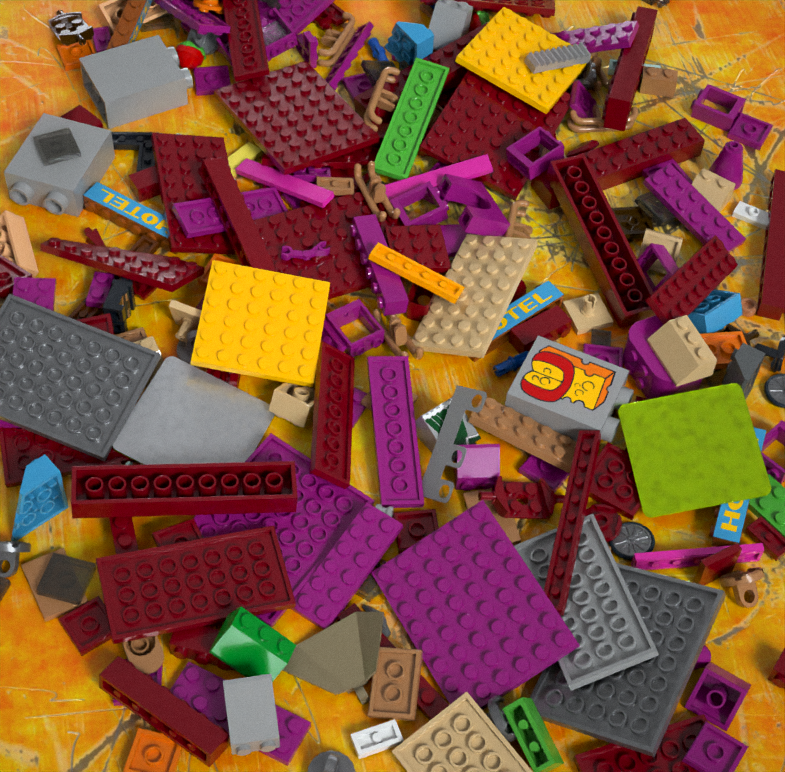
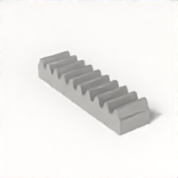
[524,42,591,74]

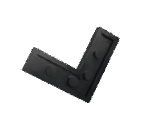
[111,132,159,172]

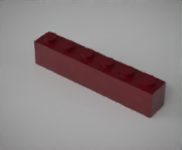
[99,656,229,767]

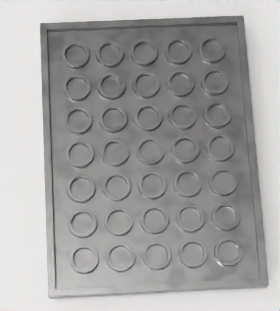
[0,294,161,461]
[530,563,726,757]

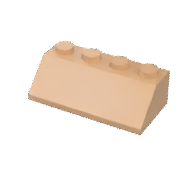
[95,0,168,35]
[0,210,39,278]

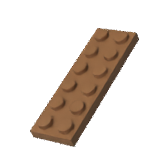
[468,397,577,474]

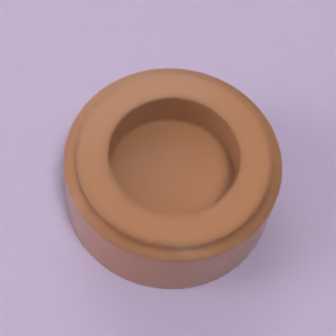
[741,298,758,317]

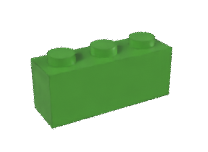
[502,697,564,772]

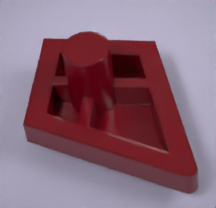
[566,140,599,158]
[133,280,157,300]

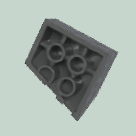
[721,343,766,400]

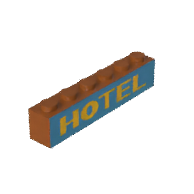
[106,0,153,50]
[83,182,178,254]
[468,281,564,362]
[709,427,766,547]

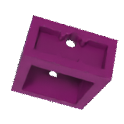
[690,84,746,132]
[506,127,564,181]
[390,181,449,226]
[637,243,679,292]
[325,299,385,357]
[761,420,785,484]

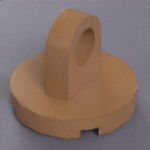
[719,567,765,608]

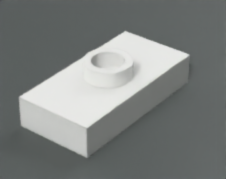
[732,201,770,230]
[350,719,404,759]

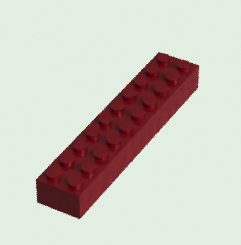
[602,6,658,131]
[354,21,490,123]
[531,118,705,210]
[546,154,656,328]
[71,461,298,519]

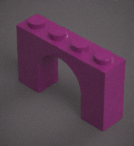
[438,174,510,237]

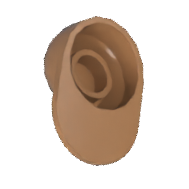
[122,636,164,674]

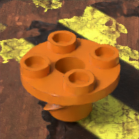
[193,0,224,14]

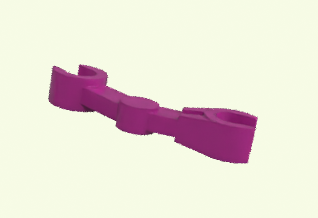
[281,241,330,261]

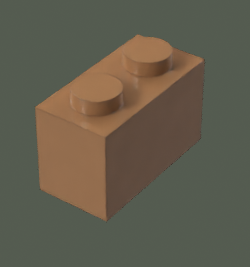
[639,66,678,97]

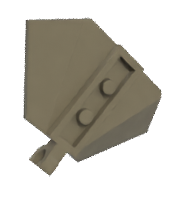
[282,612,384,705]

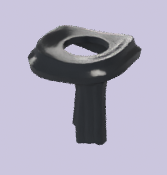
[754,336,785,373]

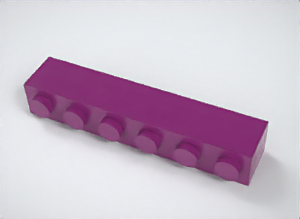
[350,214,409,316]

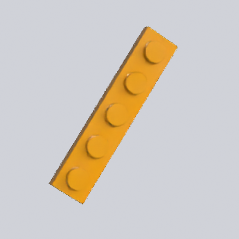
[368,242,465,304]

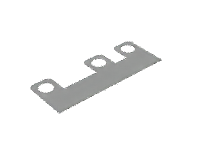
[422,385,487,503]

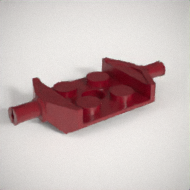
[478,476,565,519]

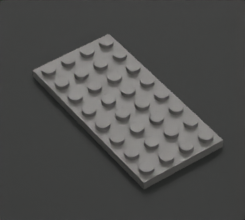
[514,514,659,691]

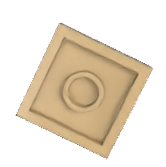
[638,228,683,274]
[562,293,614,335]
[169,300,202,342]

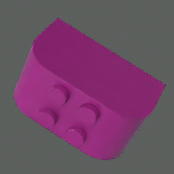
[623,315,702,400]

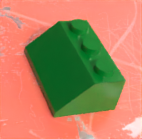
[209,606,296,682]

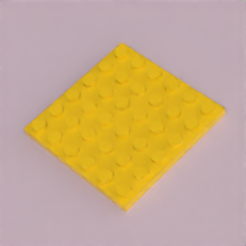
[455,7,592,114]
[190,260,330,387]

